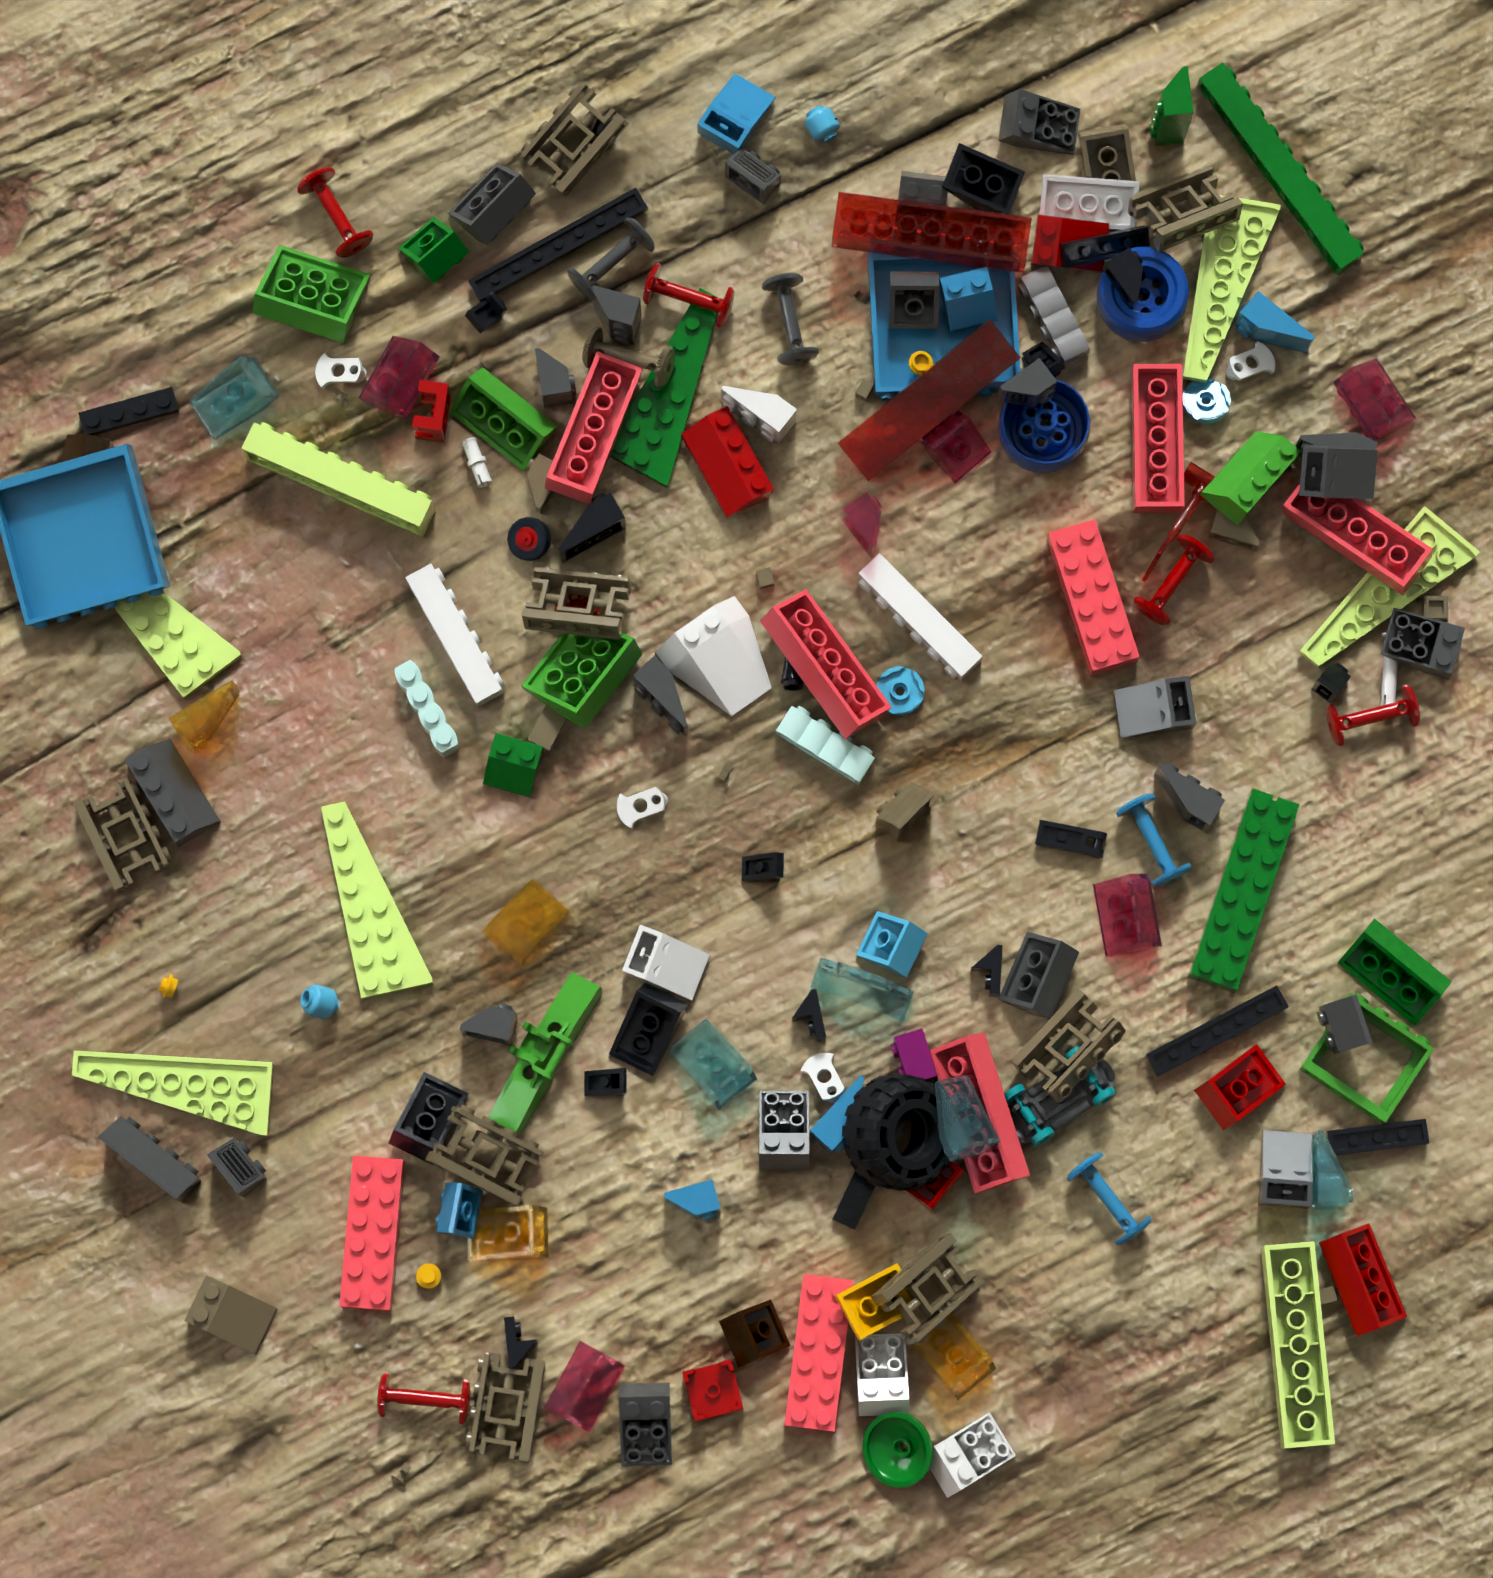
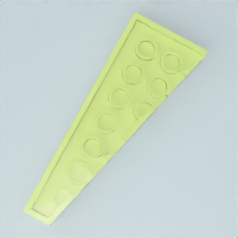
[1182,195,1281,383]
[1299,506,1480,668]
[114,593,242,699]
[321,802,433,999]
[72,1051,273,1136]

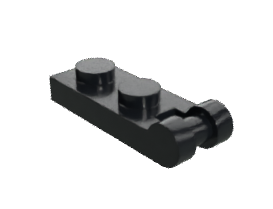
[1035,820,1107,858]

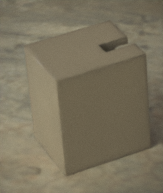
[855,378,874,402]
[756,567,774,589]
[1319,1286,1338,1305]

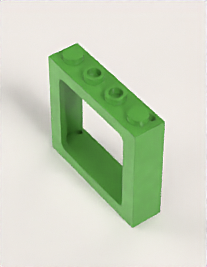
[1299,993,1434,1124]

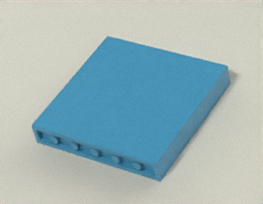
[867,245,1021,401]
[0,444,170,629]

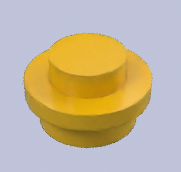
[909,351,933,375]
[158,974,178,998]
[416,1263,441,1289]

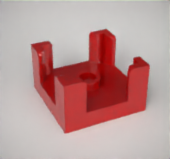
[412,380,452,443]
[682,1359,744,1422]

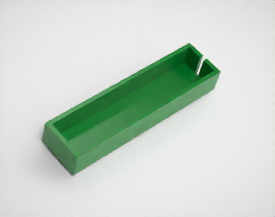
[1188,788,1300,993]

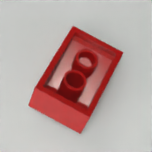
[1031,214,1109,272]
[1194,1044,1286,1131]

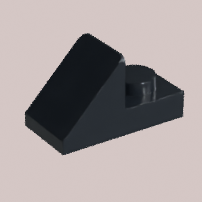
[1022,341,1065,378]
[742,852,784,882]
[970,945,1003,997]
[792,989,826,1042]
[584,1068,627,1097]
[504,1316,538,1369]

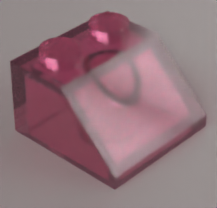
[920,409,991,483]
[842,492,882,558]

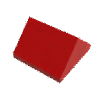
[905,1161,964,1212]

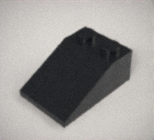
[941,143,1025,222]
[558,492,626,564]
[609,983,689,1076]
[388,1072,469,1165]

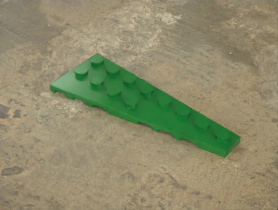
[610,288,718,488]

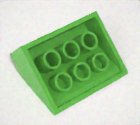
[253,245,370,343]
[521,633,643,729]

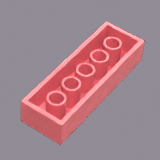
[545,351,643,504]
[1131,364,1185,513]
[1283,484,1433,595]
[1047,519,1140,676]
[760,589,892,739]
[930,1032,1030,1193]
[339,1156,405,1312]
[784,1274,853,1432]

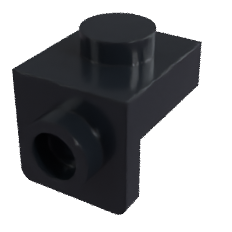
[465,291,507,334]

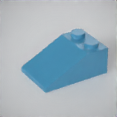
[1235,291,1315,353]
[809,1075,865,1155]

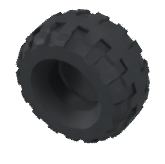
[842,1074,957,1191]

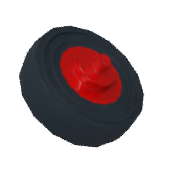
[507,517,551,561]

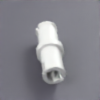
[461,437,493,488]

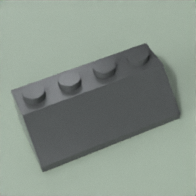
[125,739,221,847]
[98,1116,201,1203]

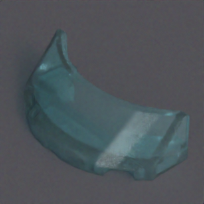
[810,958,914,1022]

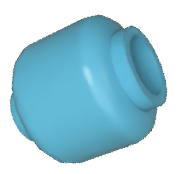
[804,105,840,143]
[300,984,339,1019]

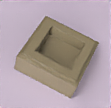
[1423,596,1448,622]

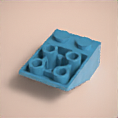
[697,73,776,154]

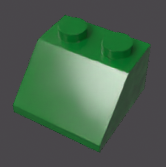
[398,217,469,283]
[483,733,544,798]

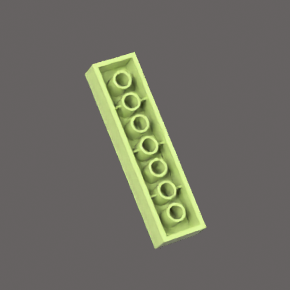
[241,422,435,537]
[1261,1241,1335,1449]

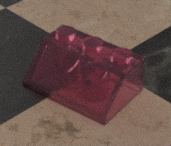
[359,336,440,419]
[1333,358,1416,441]
[1093,874,1162,957]
[544,1341,625,1432]

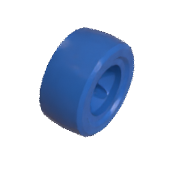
[1097,247,1189,342]
[998,380,1091,473]

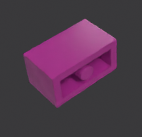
[890,1028,937,1081]

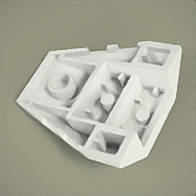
[655,596,772,717]

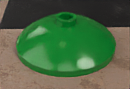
[863,1412,933,1488]

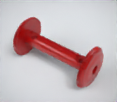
[297,167,373,258]
[643,263,735,328]
[1134,535,1214,625]
[1326,685,1420,746]
[377,1372,471,1424]

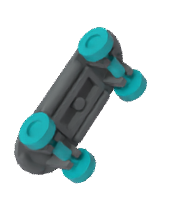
[1004,1044,1117,1147]

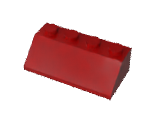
[681,406,774,518]
[1319,1223,1407,1337]

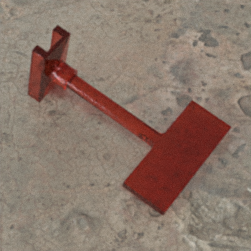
[1141,462,1215,582]

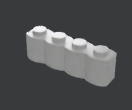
[1018,265,1090,365]

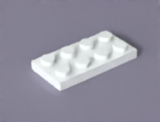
[1039,174,1139,230]

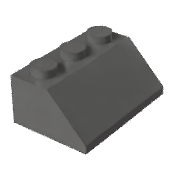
[448,162,536,245]
[592,285,642,346]
[998,932,1079,1019]

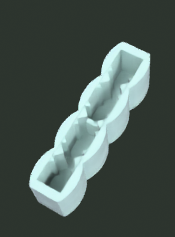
[395,660,459,758]
[776,706,875,785]

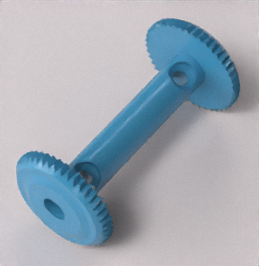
[1116,793,1191,887]
[1067,1152,1152,1245]

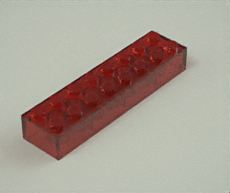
[832,192,1032,273]
[837,319,1021,481]

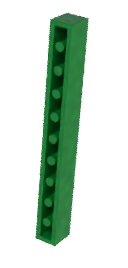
[1197,62,1364,275]

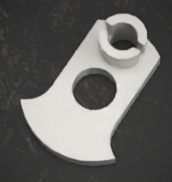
[1226,341,1275,381]
[315,353,367,389]
[617,787,668,828]
[801,1053,845,1103]

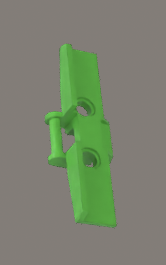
[488,972,602,1134]

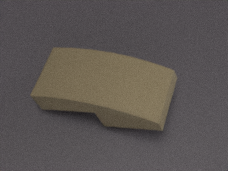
[527,705,567,752]

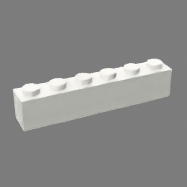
[858,553,983,681]
[405,563,505,708]

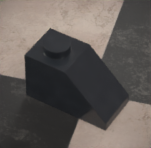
[1101,247,1143,308]
[1311,662,1351,704]

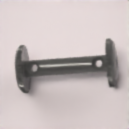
[567,218,655,301]
[762,273,819,365]

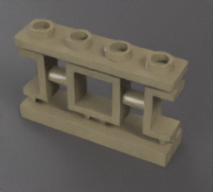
[520,82,629,196]
[1128,166,1243,252]
[522,567,632,640]
[73,777,173,894]
[1011,989,1126,1103]
[425,1105,544,1206]
[871,1233,985,1345]
[465,1352,546,1462]

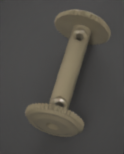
[582,326,675,388]

